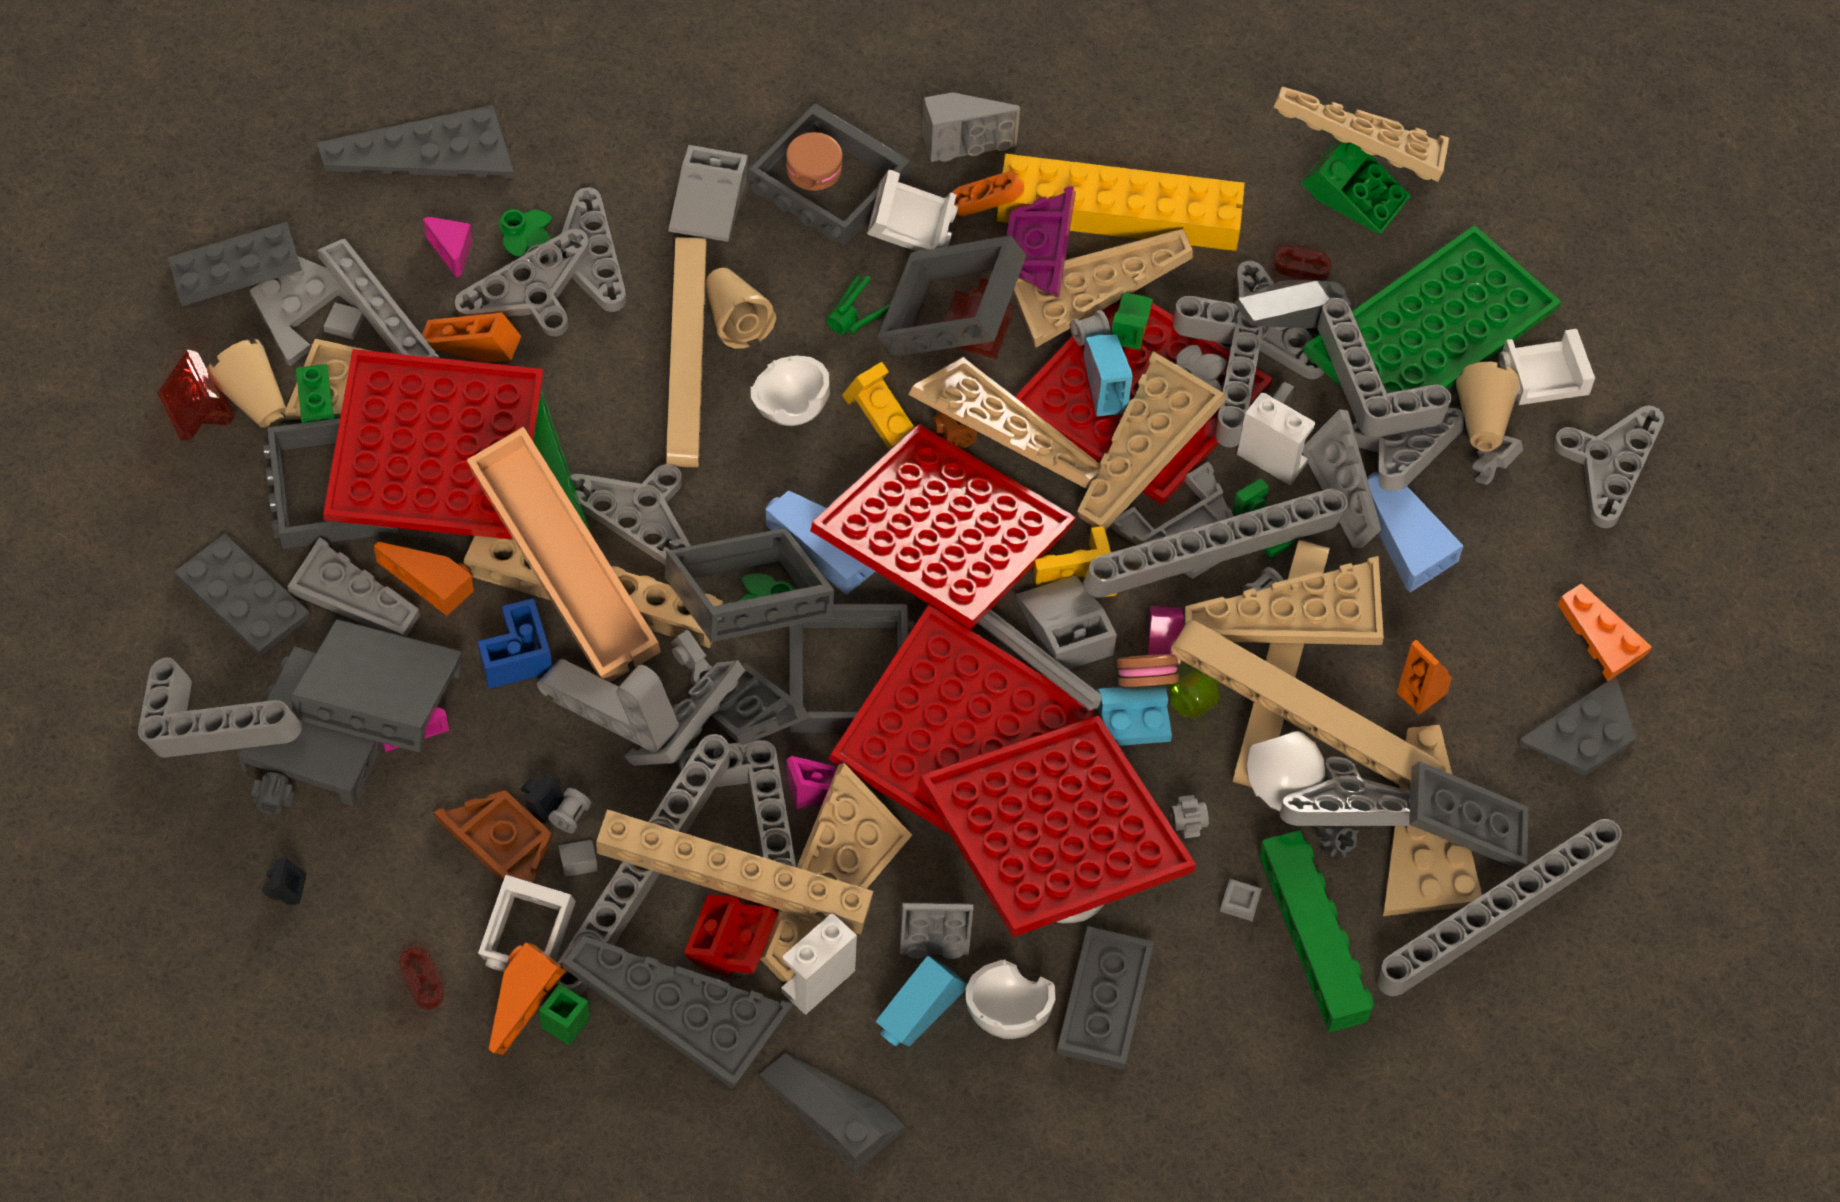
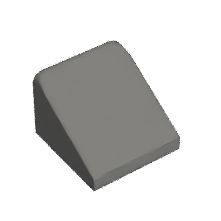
[558,840,598,877]

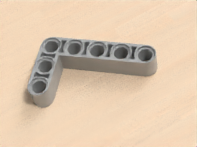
[1173,296,1264,447]
[1318,298,1451,437]
[138,657,302,758]
[537,659,679,752]
[679,740,796,867]

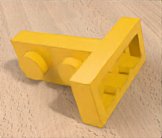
[842,362,915,449]
[1033,526,1117,597]

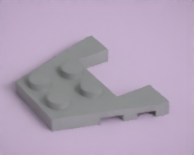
[250,256,359,366]
[1110,462,1234,579]

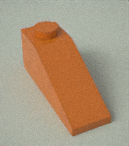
[421,313,521,363]
[374,542,474,616]
[1396,640,1452,715]
[489,942,567,1055]

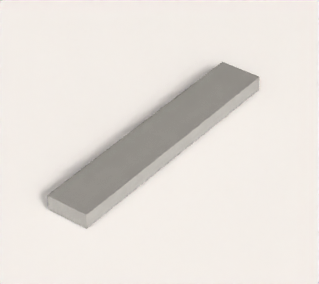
[318,238,439,358]

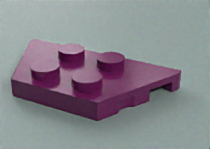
[1007,186,1076,297]

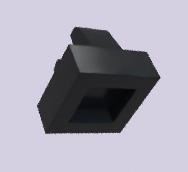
[520,774,564,823]
[262,858,307,905]

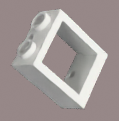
[478,875,576,972]

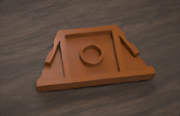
[434,790,552,902]

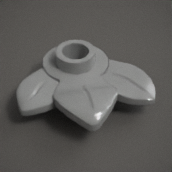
[1176,345,1227,392]

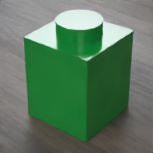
[539,984,590,1046]

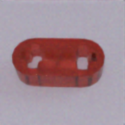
[1274,246,1332,281]
[399,947,445,1010]

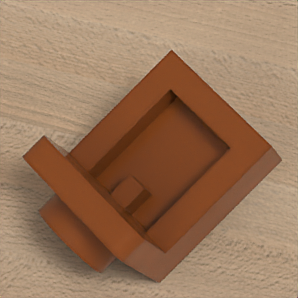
[932,410,978,449]

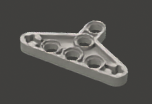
[526,187,626,312]
[455,228,590,336]
[1216,261,1324,379]
[1554,405,1664,528]
[1352,408,1464,491]
[571,464,691,566]
[1279,756,1411,826]

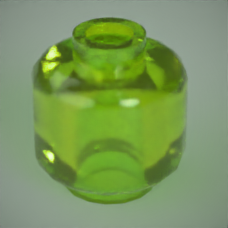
[1171,669,1220,719]

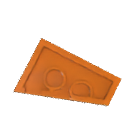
[1557,583,1652,681]

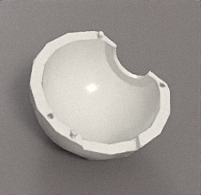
[751,355,830,426]
[1247,731,1325,811]
[965,959,1055,1039]

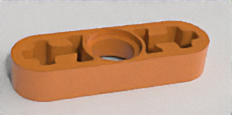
[952,171,1024,217]

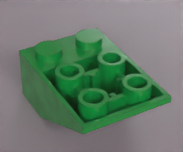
[1300,141,1411,235]

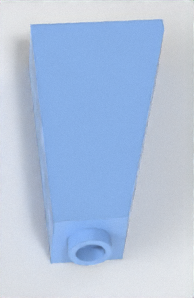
[1367,472,1463,592]
[766,491,876,595]

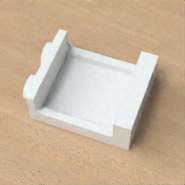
[867,170,958,252]
[1499,329,1595,405]
[1237,393,1315,485]
[781,914,857,1015]

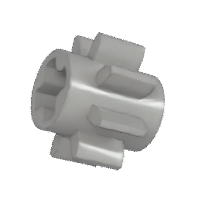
[1170,795,1209,839]

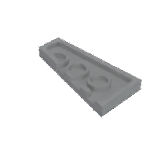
[1302,409,1382,549]
[287,537,420,637]
[624,660,745,766]

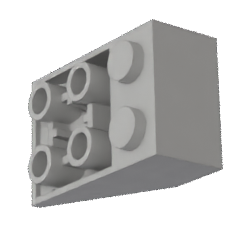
[922,92,1020,162]
[669,145,748,242]
[1016,575,1117,670]
[900,903,973,959]

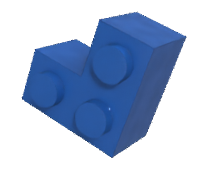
[477,598,552,689]

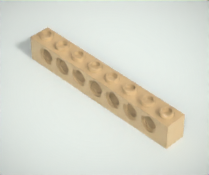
[464,536,723,648]
[596,810,873,935]

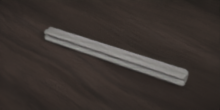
[977,610,1102,710]

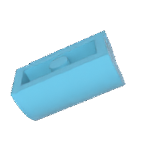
[1096,685,1172,746]

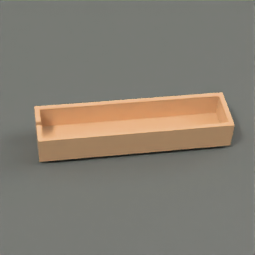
[467,427,661,682]

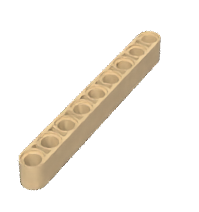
[666,237,707,468]
[1233,540,1330,787]
[1171,620,1445,791]

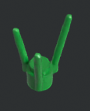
[826,275,890,335]

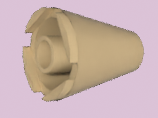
[705,268,776,348]
[206,339,286,428]
[1456,362,1519,452]

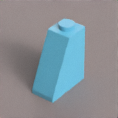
[1083,334,1133,416]
[875,956,968,1046]

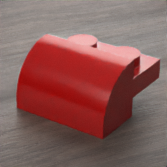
[684,894,778,978]

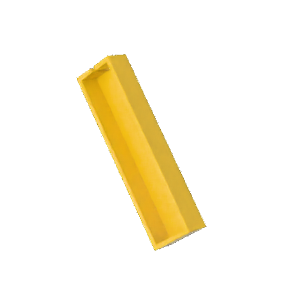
[997,154,1245,251]

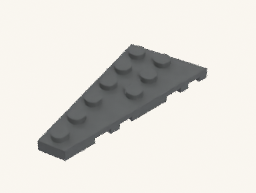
[317,105,515,178]
[561,936,793,1089]

